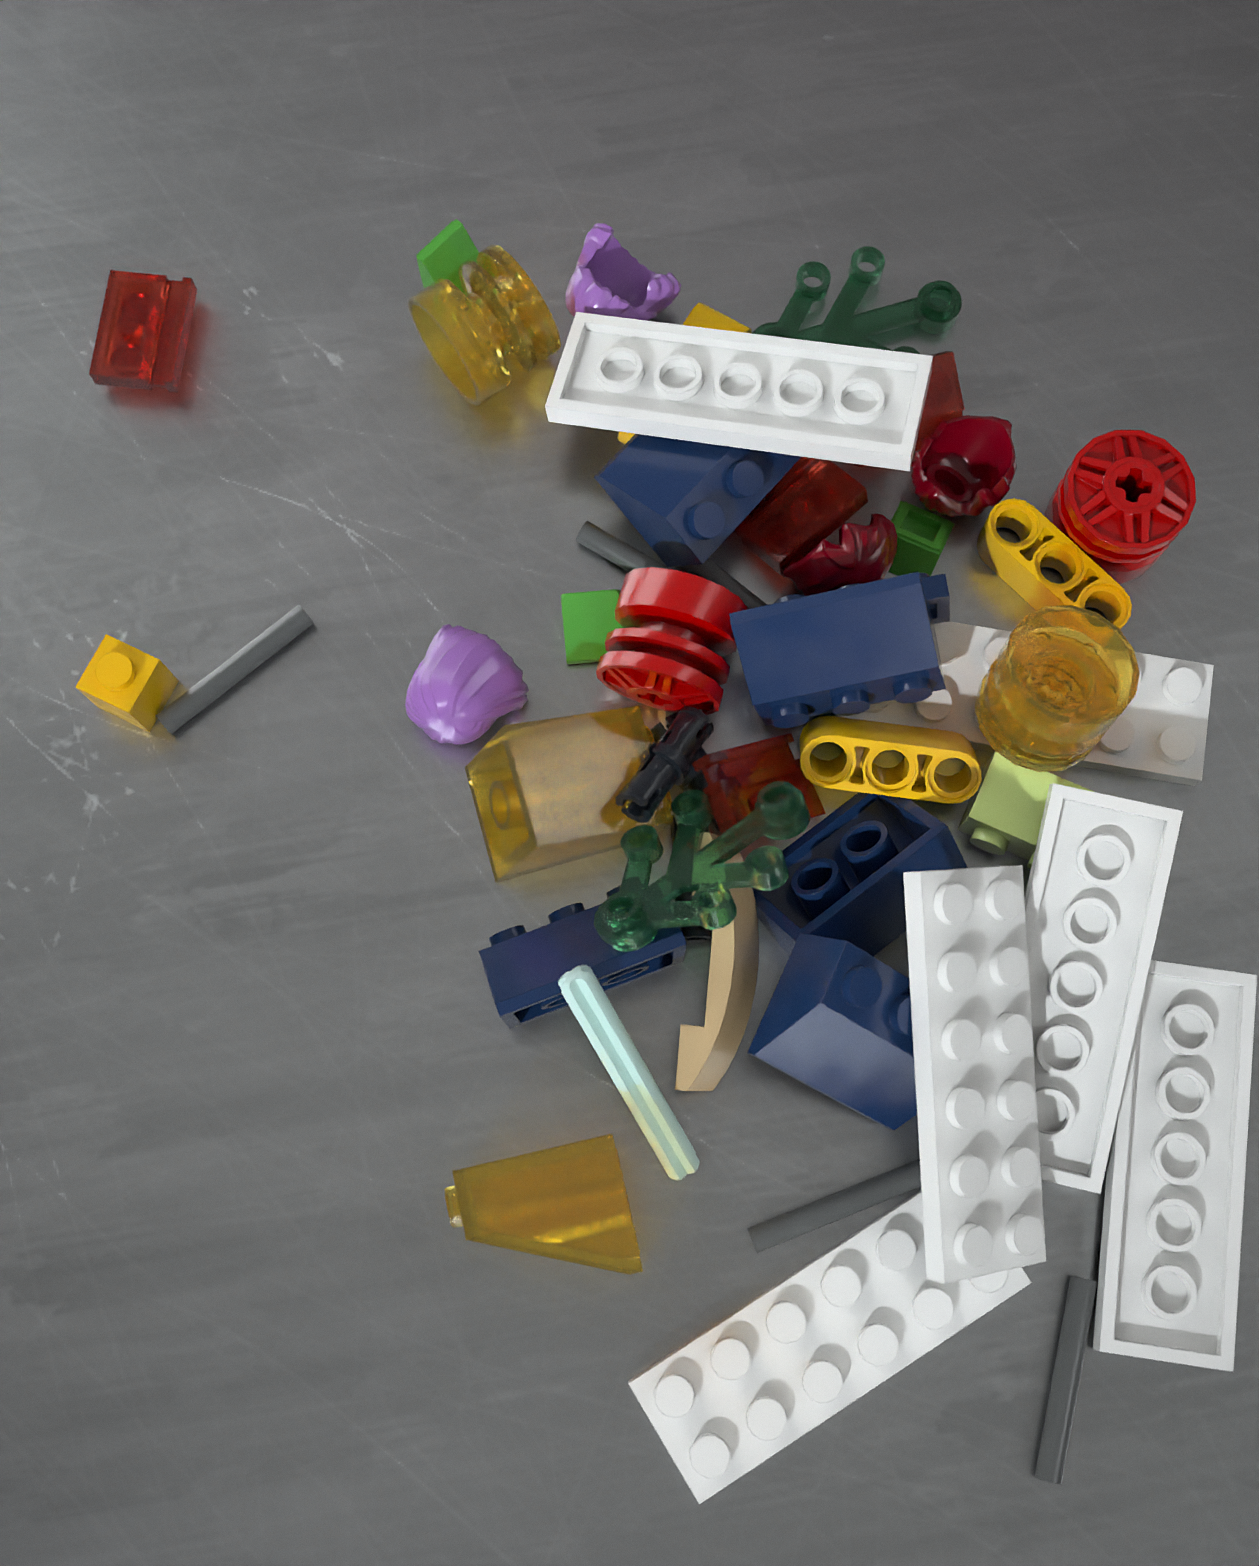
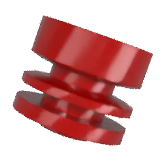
[1044,430,1196,585]
[596,567,747,715]

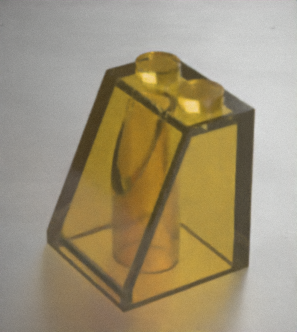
[465,706,674,882]
[445,1133,643,1275]

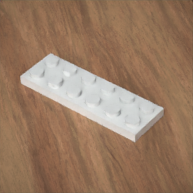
[545,312,933,471]
[836,621,1214,786]
[1024,783,1183,1194]
[903,865,1046,1284]
[1093,960,1257,1372]
[628,1189,1032,1504]

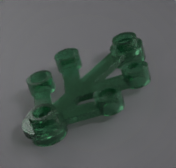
[752,246,962,354]
[594,781,811,952]

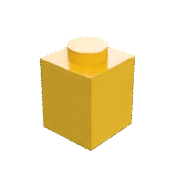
[75,634,179,732]

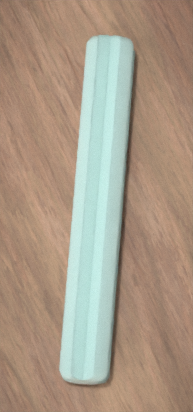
[558,965,700,1180]

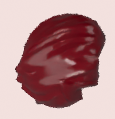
[911,415,1017,517]
[782,513,898,596]

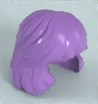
[566,223,681,321]
[405,624,529,745]

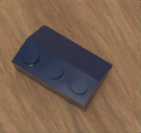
[594,434,801,567]
[729,571,946,728]
[749,792,968,957]
[479,880,687,1029]
[747,933,917,1131]

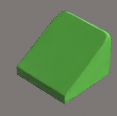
[416,219,489,310]
[888,501,954,576]
[561,589,623,665]

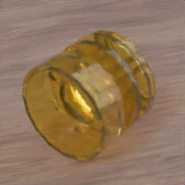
[408,244,561,406]
[974,605,1140,772]

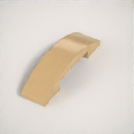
[675,832,759,1091]

